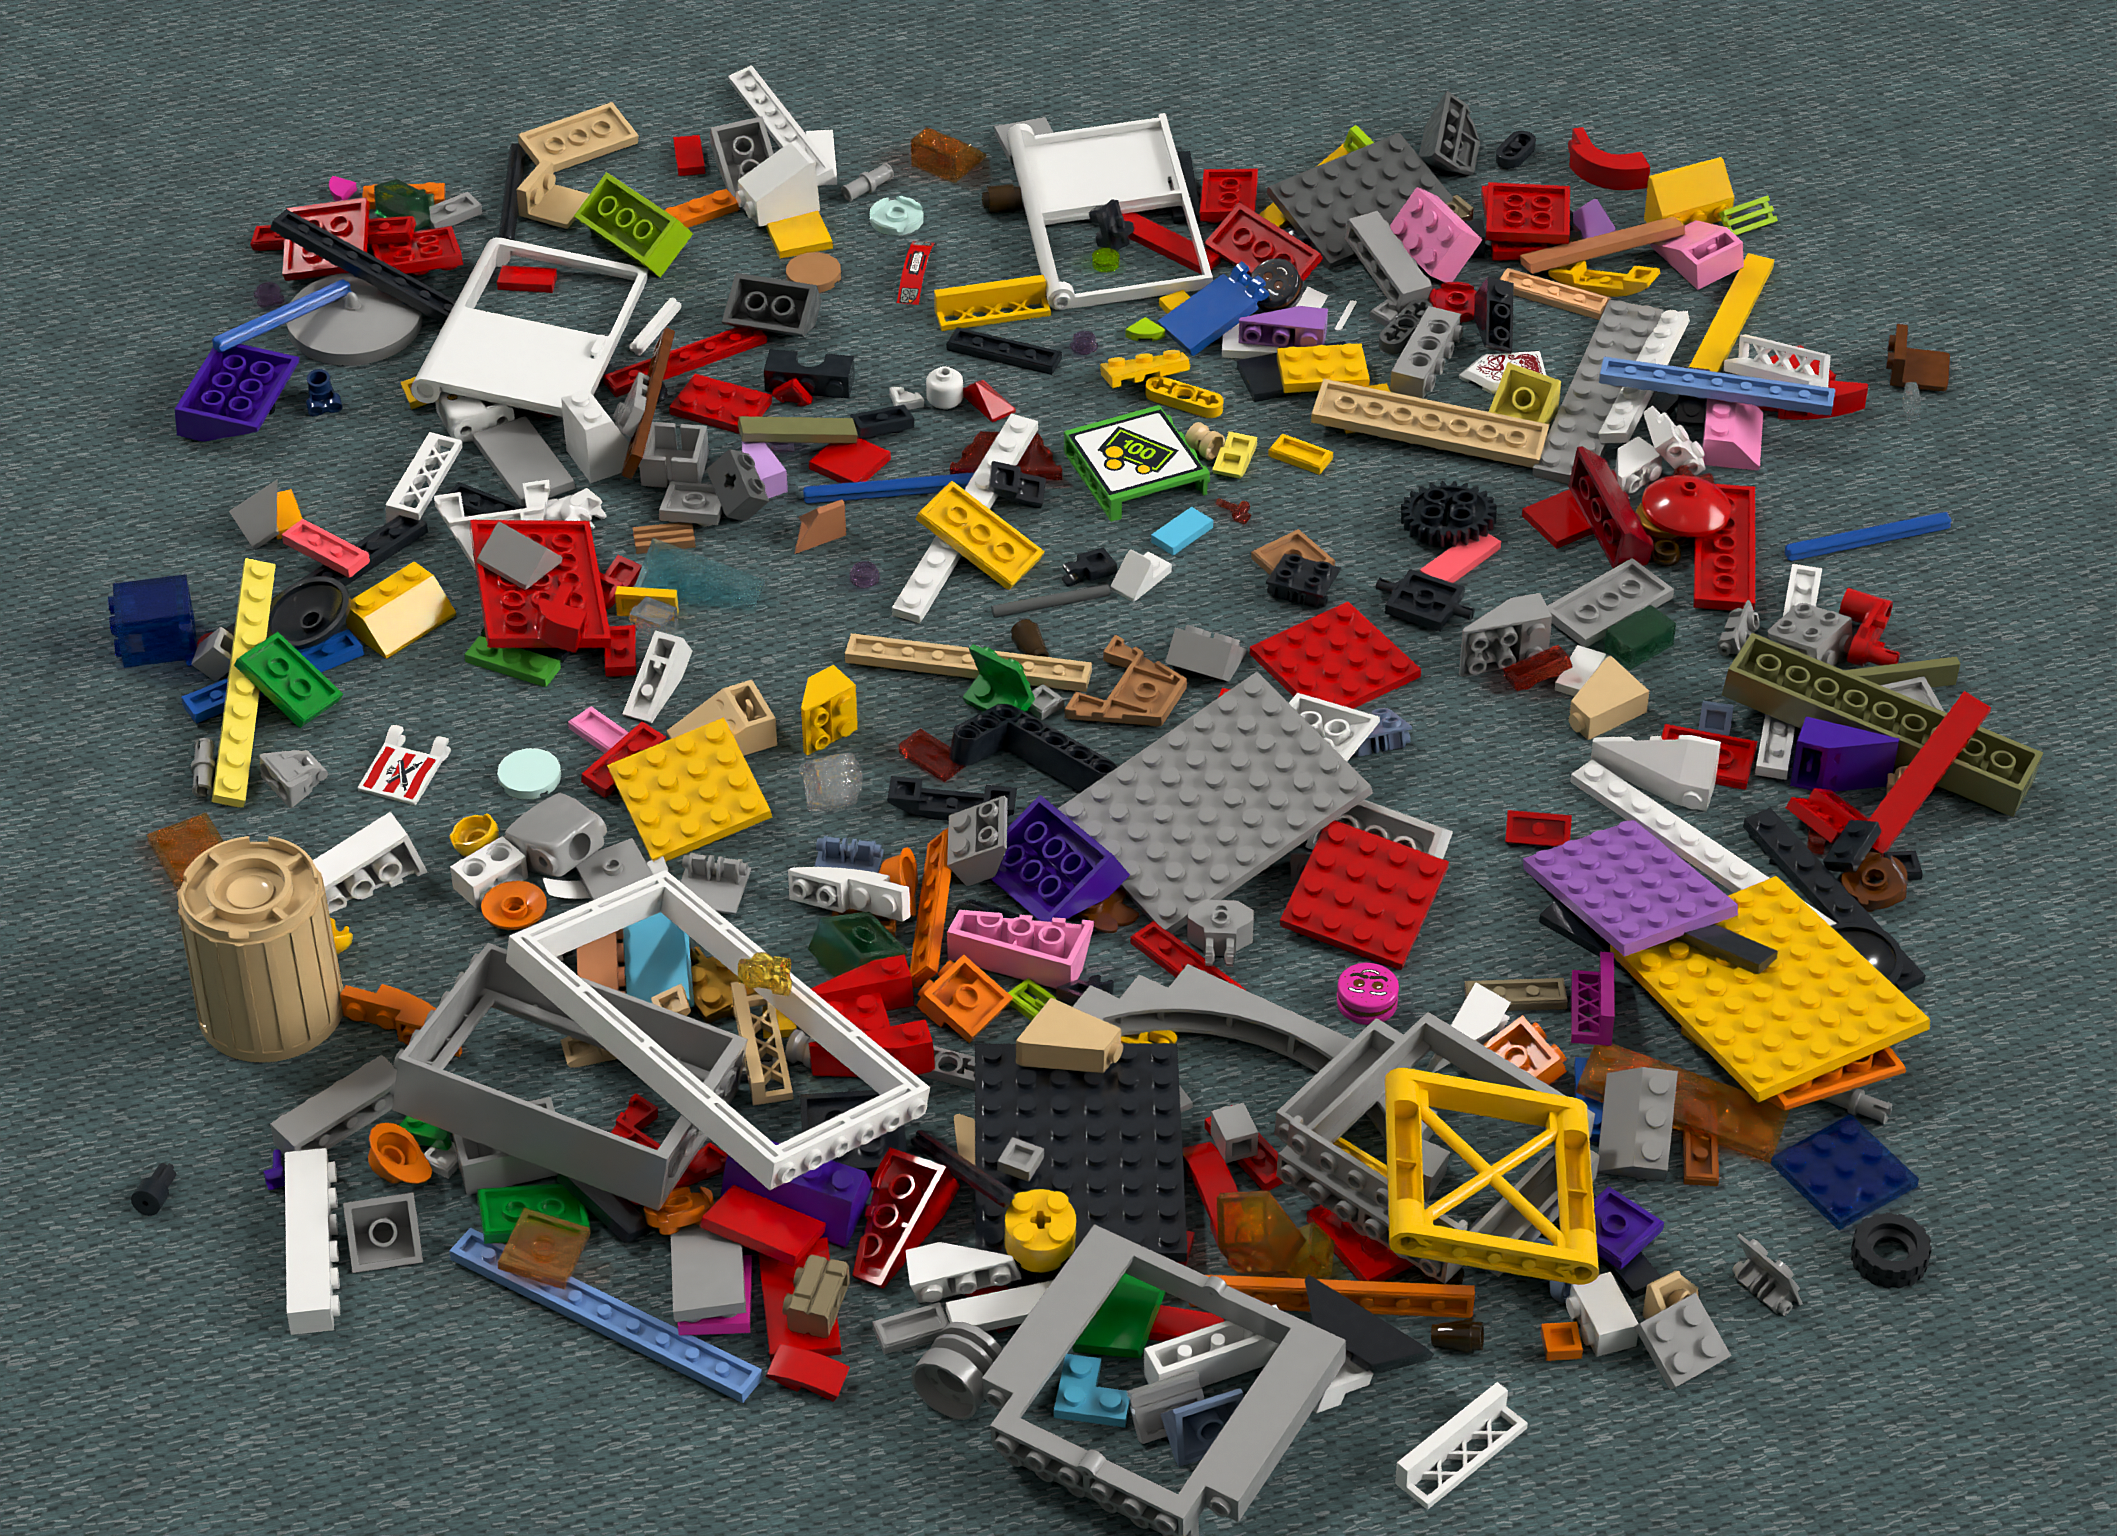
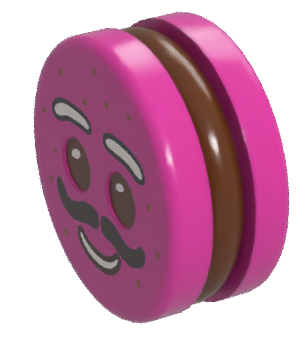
[1336,963,1399,1024]

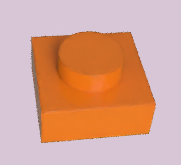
[1540,1322,1583,1361]

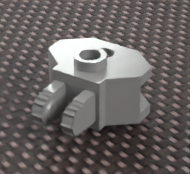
[1187,900,1254,967]

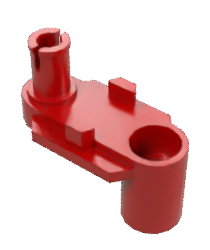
[1839,588,1900,667]

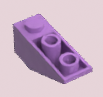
[1238,306,1328,348]

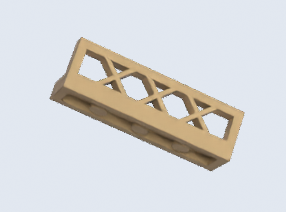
[731,981,793,1106]

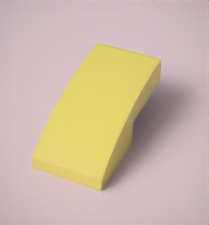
[1212,432,1257,479]

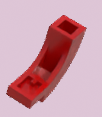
[1568,127,1650,190]

